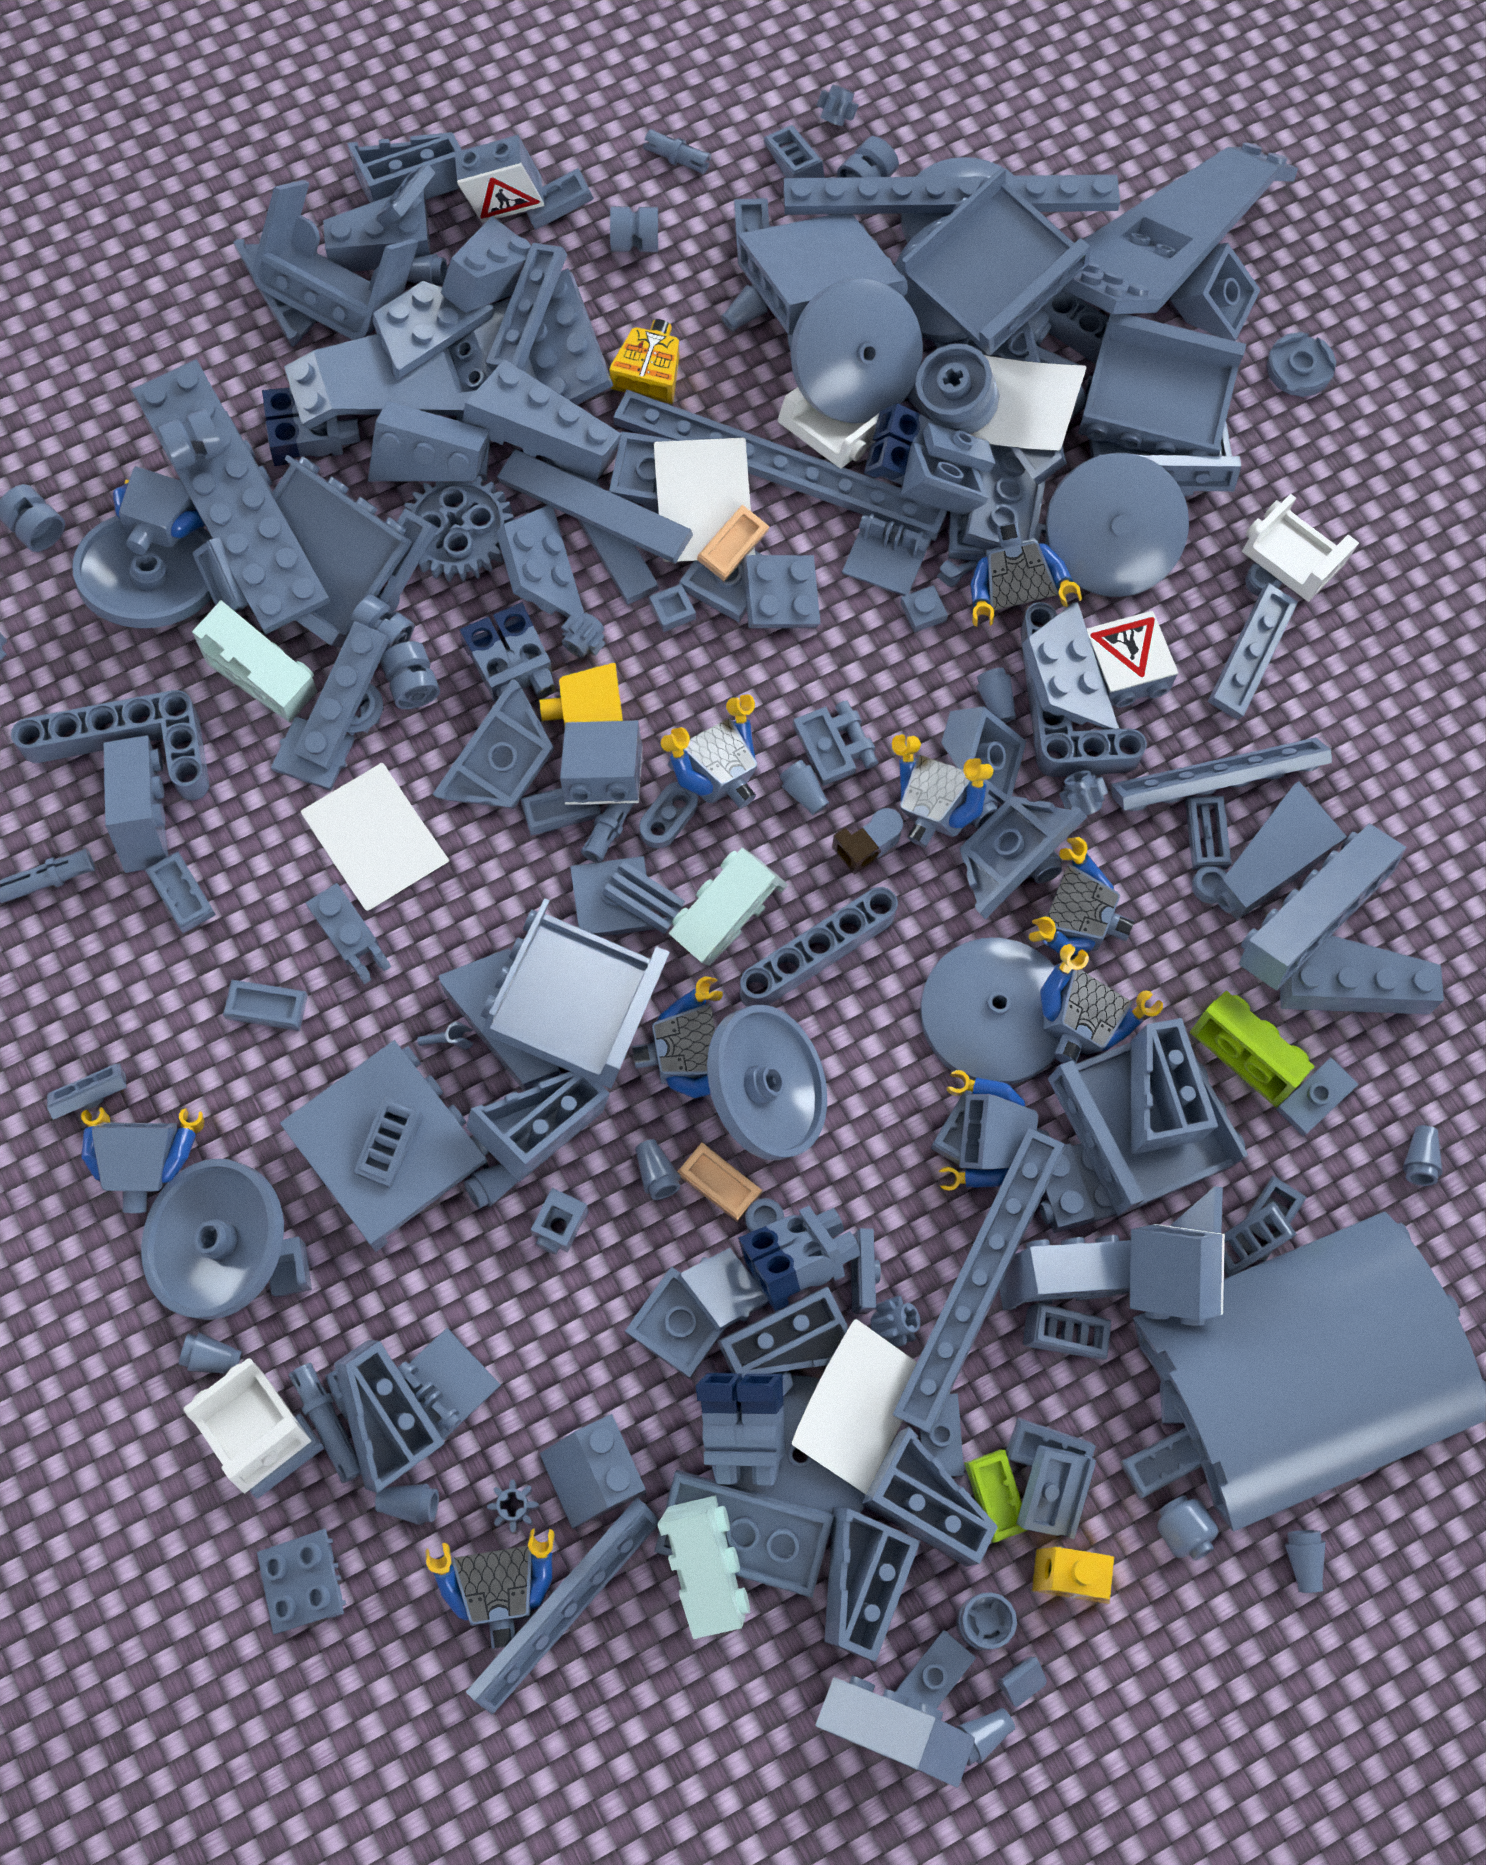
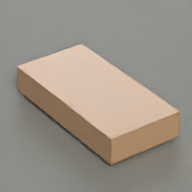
[697,505,770,581]
[677,1143,762,1223]

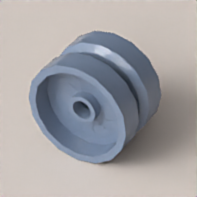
[915,344,1000,434]

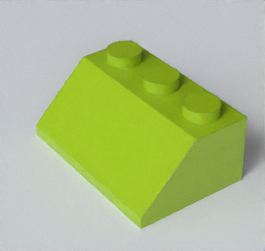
[1189,990,1315,1108]

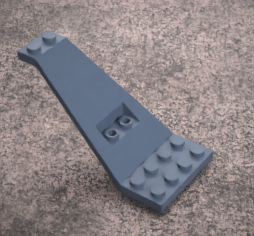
[1062,142,1298,314]
[284,268,614,430]

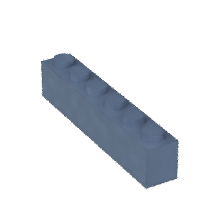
[1238,823,1407,991]

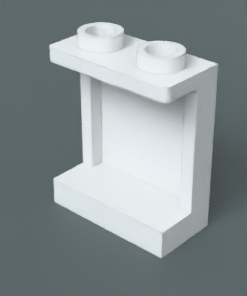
[777,387,879,469]
[1242,494,1359,602]
[183,1358,311,1494]

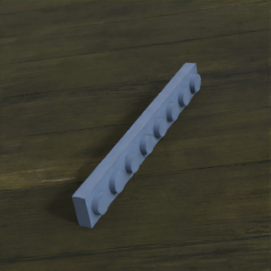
[892,1128,1065,1434]

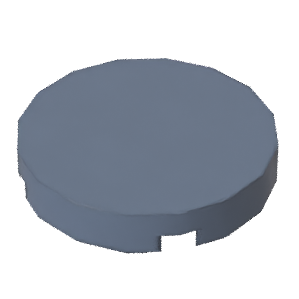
[1266,332,1336,397]

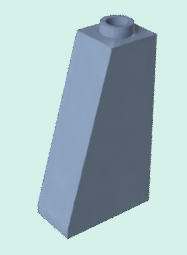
[1214,781,1347,921]
[438,948,560,1091]

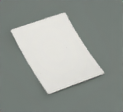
[970,355,1086,451]
[654,438,755,562]
[301,763,449,911]
[792,1319,917,1494]

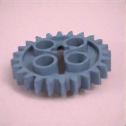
[404,476,514,582]

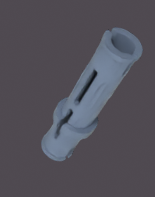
[0,848,96,904]
[288,1362,361,1484]

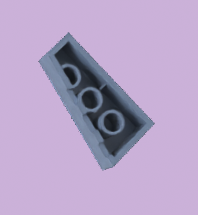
[462,359,621,481]

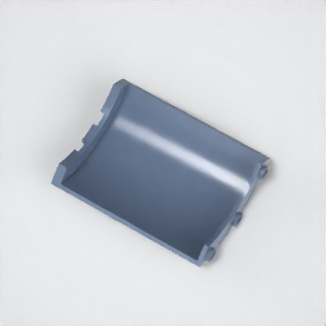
[1133,1211,1486,1532]

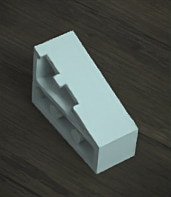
[192,600,317,723]
[669,848,788,966]
[657,1495,750,1639]

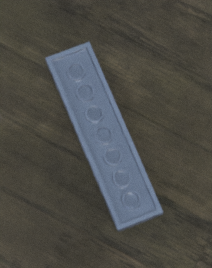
[131,359,330,635]

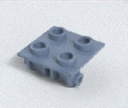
[842,514,932,596]
[397,1328,501,1440]
[257,1529,346,1635]

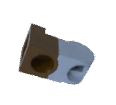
[832,808,903,875]

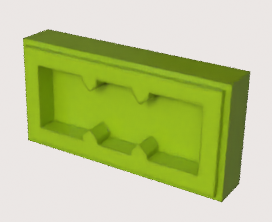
[964,1450,1027,1543]

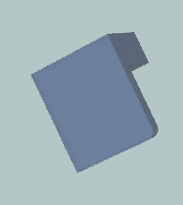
[269,1236,312,1297]

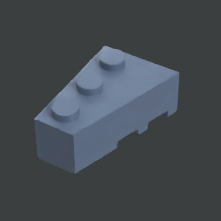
[999,1235,1131,1311]
[824,1507,920,1662]

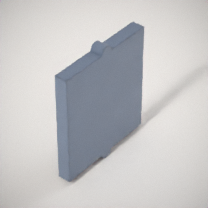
[271,716,355,791]
[678,1248,769,1331]

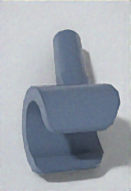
[937,560,978,587]
[417,1022,473,1050]

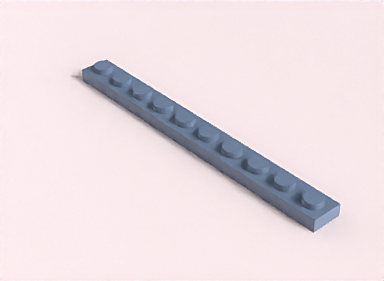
[783,175,1120,215]
[613,390,948,541]

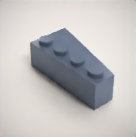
[1280,935,1444,1014]

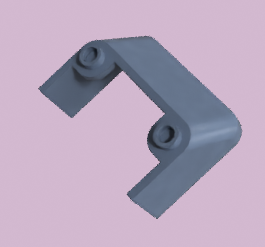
[252,180,419,340]

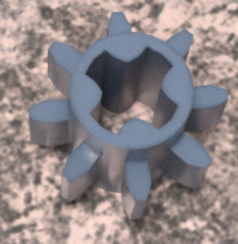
[816,84,859,126]
[561,613,606,658]
[1059,770,1108,815]
[871,1296,920,1347]
[487,1479,539,1533]

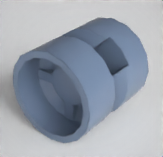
[837,136,899,178]
[610,206,658,252]
[157,408,225,471]
[0,484,65,552]
[346,594,415,651]
[380,641,440,709]
[956,1592,1017,1651]

